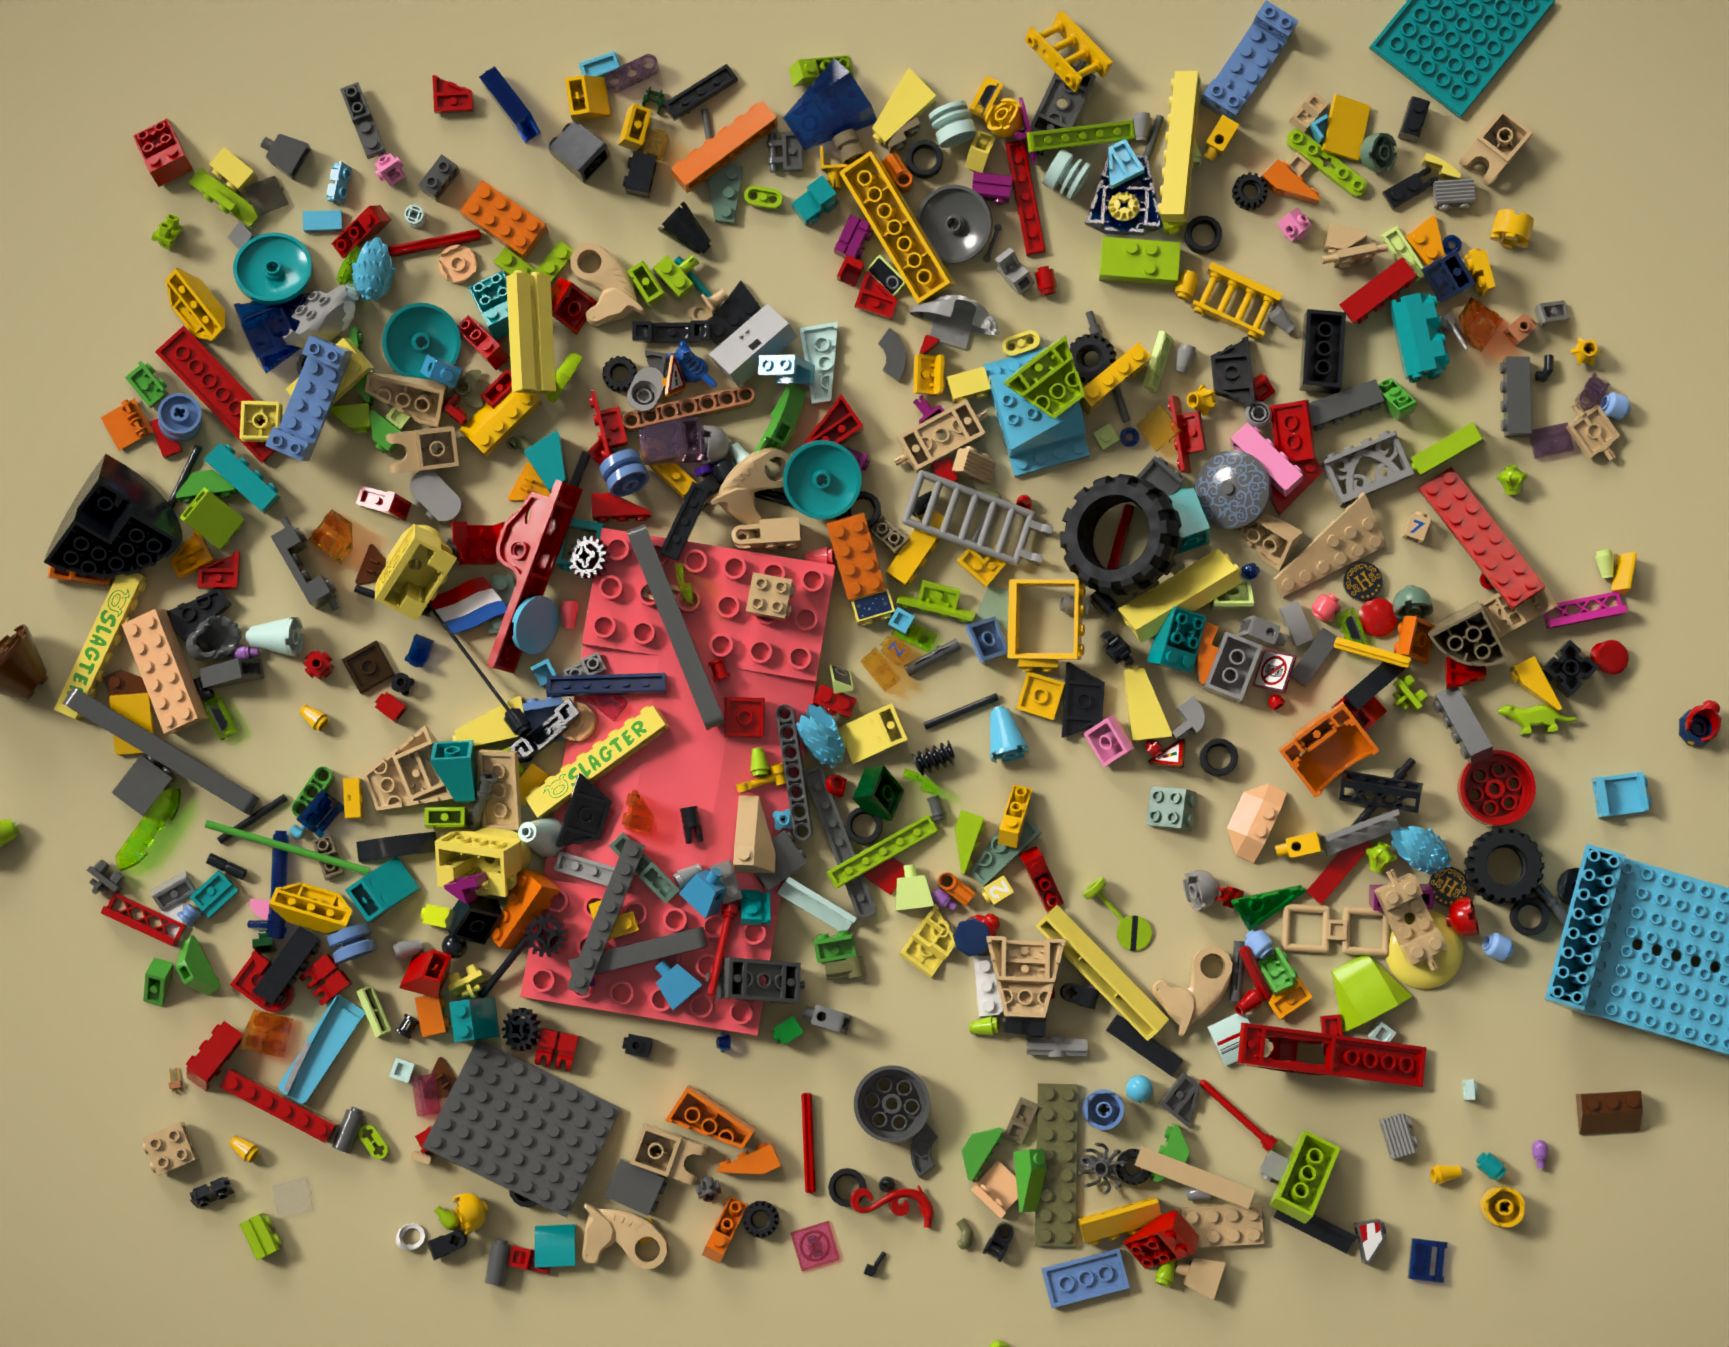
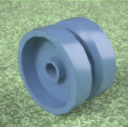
[158,393,202,442]
[599,449,650,497]
[326,923,377,964]

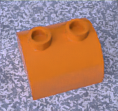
[1394,616,1435,664]

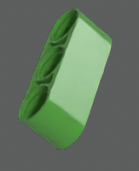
[292,767,335,819]

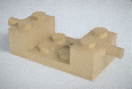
[893,399,990,474]
[1374,869,1448,971]

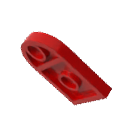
[230,955,295,1012]

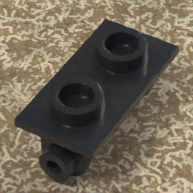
[190,1177,235,1208]

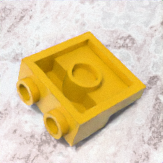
[1463,248,1496,297]

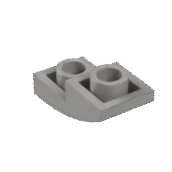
[1279,601,1314,647]
[562,652,606,676]

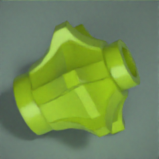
[1496,465,1528,495]
[1366,842,1397,873]

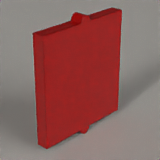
[863,857,905,895]

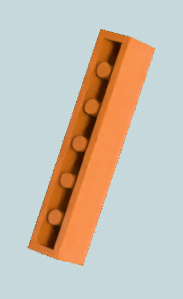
[671,101,778,193]

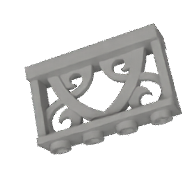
[1321,430,1414,506]

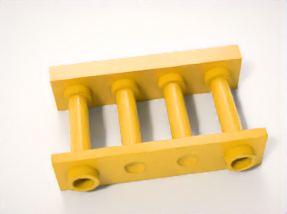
[1024,10,1113,92]
[1190,262,1282,340]

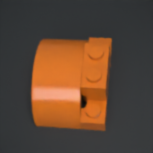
[1278,701,1379,798]

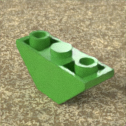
[1378,378,1417,421]
[176,470,238,504]
[175,935,222,996]
[1150,1123,1190,1182]
[961,1127,1004,1181]

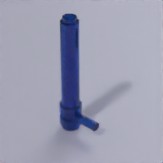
[247,831,289,939]

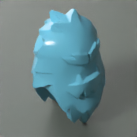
[352,237,396,302]
[796,704,845,769]
[1390,826,1452,874]

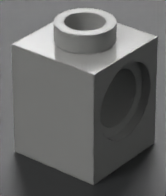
[1259,1150,1289,1182]

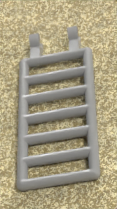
[902,470,1053,566]

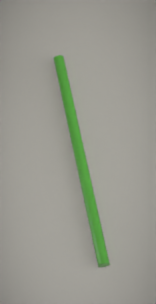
[205,820,370,875]

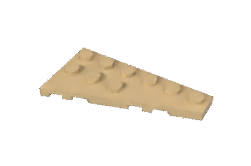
[1273,492,1387,597]

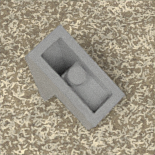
[1535,300,1570,328]

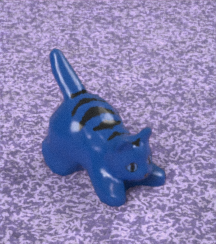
[668,341,717,388]

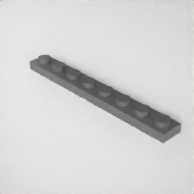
[804,765,877,920]
[567,839,646,996]

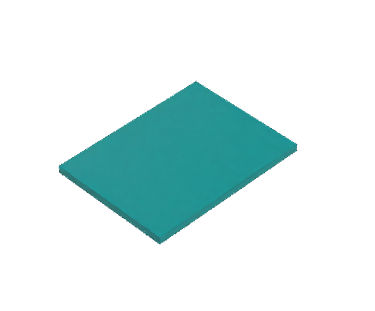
[1369,0,1555,119]

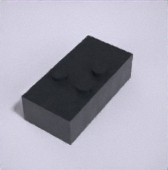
[1299,309,1346,394]

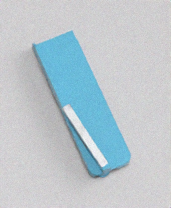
[278,994,365,1104]

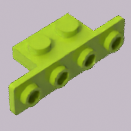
[189,168,261,227]
[897,580,975,622]

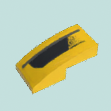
[968,75,1004,120]

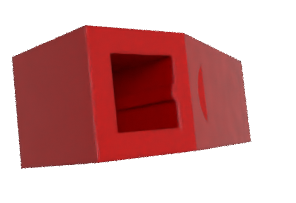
[331,205,392,258]
[457,315,510,370]
[591,493,652,523]
[1019,846,1064,912]

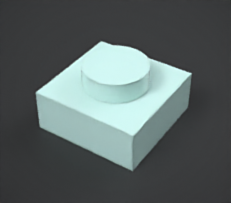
[1368,1020,1396,1042]
[389,1058,416,1083]
[1462,1079,1478,1100]

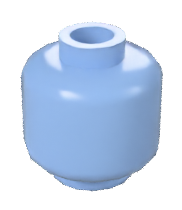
[1600,392,1631,420]
[1244,929,1274,959]
[1482,932,1514,961]

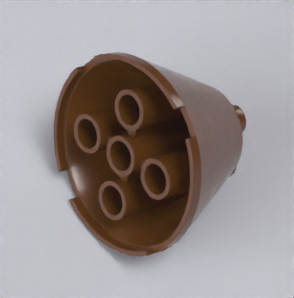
[0,624,49,700]

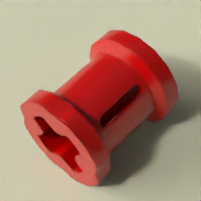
[708,657,730,682]

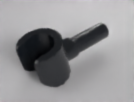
[864,1251,886,1277]

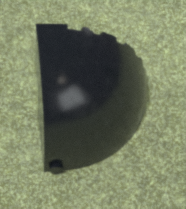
[44,453,183,578]

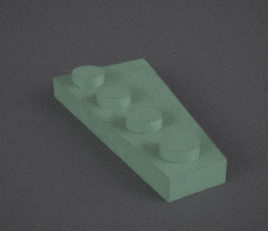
[970,817,1042,887]

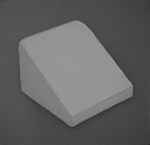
[228,222,254,250]

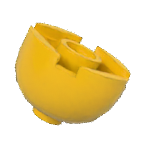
[985,98,1023,138]
[452,1192,488,1234]

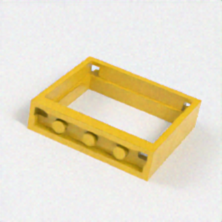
[1007,579,1086,660]

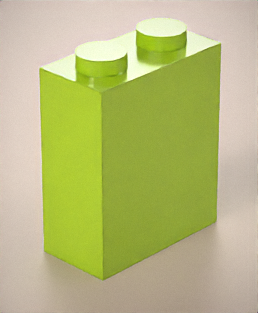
[179,487,244,549]

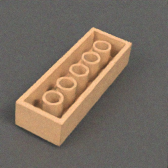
[121,609,208,734]

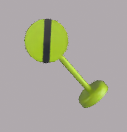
[1082,876,1152,951]

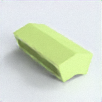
[357,985,391,1038]

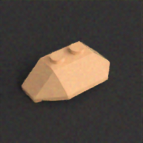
[1227,784,1287,863]

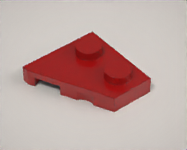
[432,75,474,114]
[854,271,898,319]

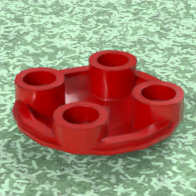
[1359,598,1397,637]

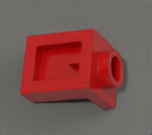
[443,394,468,426]

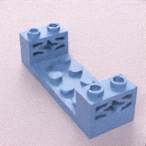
[1200,0,1298,121]
[265,335,353,461]

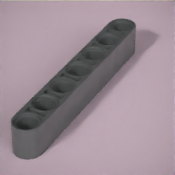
[776,704,813,840]
[569,927,708,975]

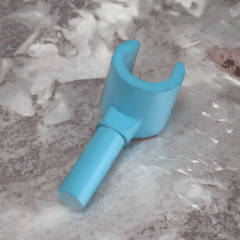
[289,817,316,838]

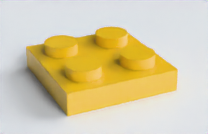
[1016,671,1065,721]

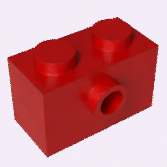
[813,684,857,719]

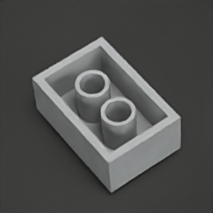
[1202,631,1263,703]

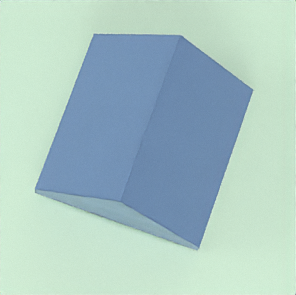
[965,616,1008,664]

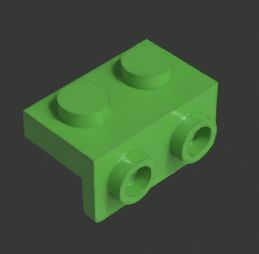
[125,361,169,408]
[813,930,857,963]
[1257,947,1298,996]

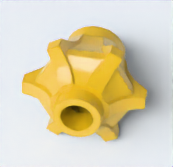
[1570,338,1601,366]
[1187,385,1216,416]

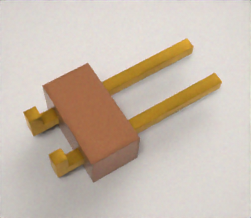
[168,1067,182,1092]

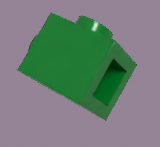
[772,1016,804,1045]

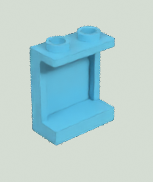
[758,355,815,385]
[1592,771,1651,818]

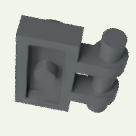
[767,131,803,173]

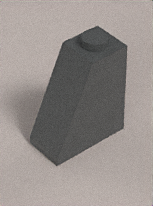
[199,658,264,689]

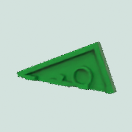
[1231,885,1306,931]

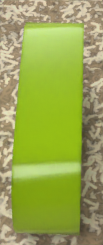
[359,1125,389,1159]

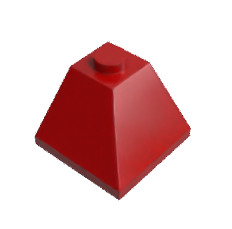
[551,277,597,335]

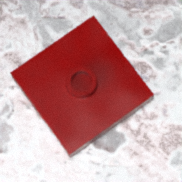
[724,697,765,738]

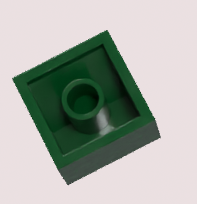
[852,765,904,821]

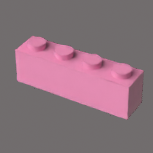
[1230,423,1303,497]

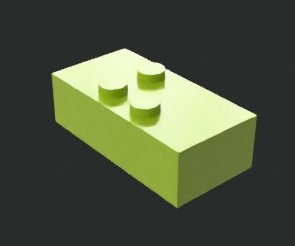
[1099,237,1181,286]
[1269,1130,1341,1224]

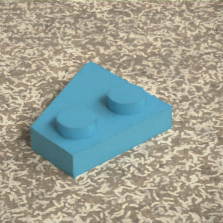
[1108,139,1144,189]

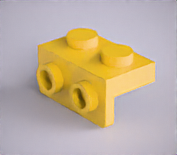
[913,354,946,396]

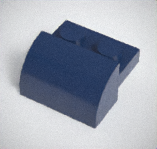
[1421,250,1476,303]

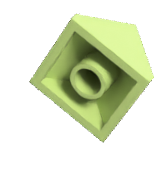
[1211,579,1254,610]

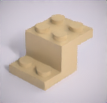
[1480,571,1558,638]

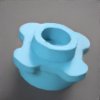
[772,809,793,830]

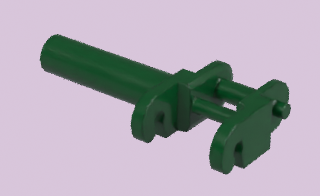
[642,87,690,115]

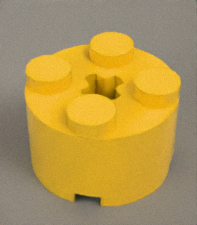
[1490,209,1534,249]
[1480,1186,1525,1228]

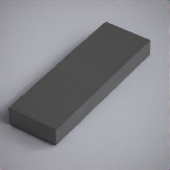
[1289,627,1337,687]

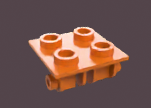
[100,398,153,451]

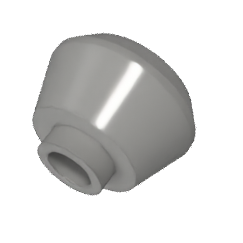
[1245,401,1272,427]

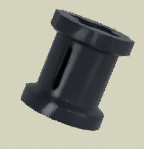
[395,1013,420,1039]

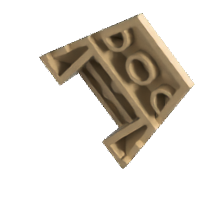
[362,725,453,811]
[986,936,1066,1018]

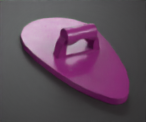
[1014,97,1037,165]

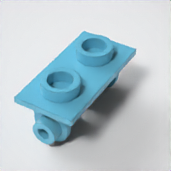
[326,161,352,205]

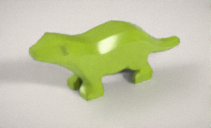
[1497,704,1577,735]

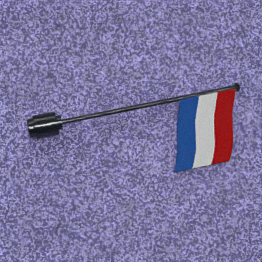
[427,577,532,738]

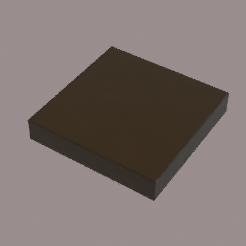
[342,640,396,694]

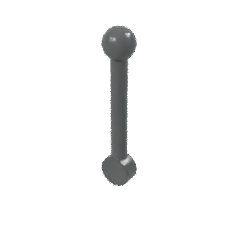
[983,224,1002,262]

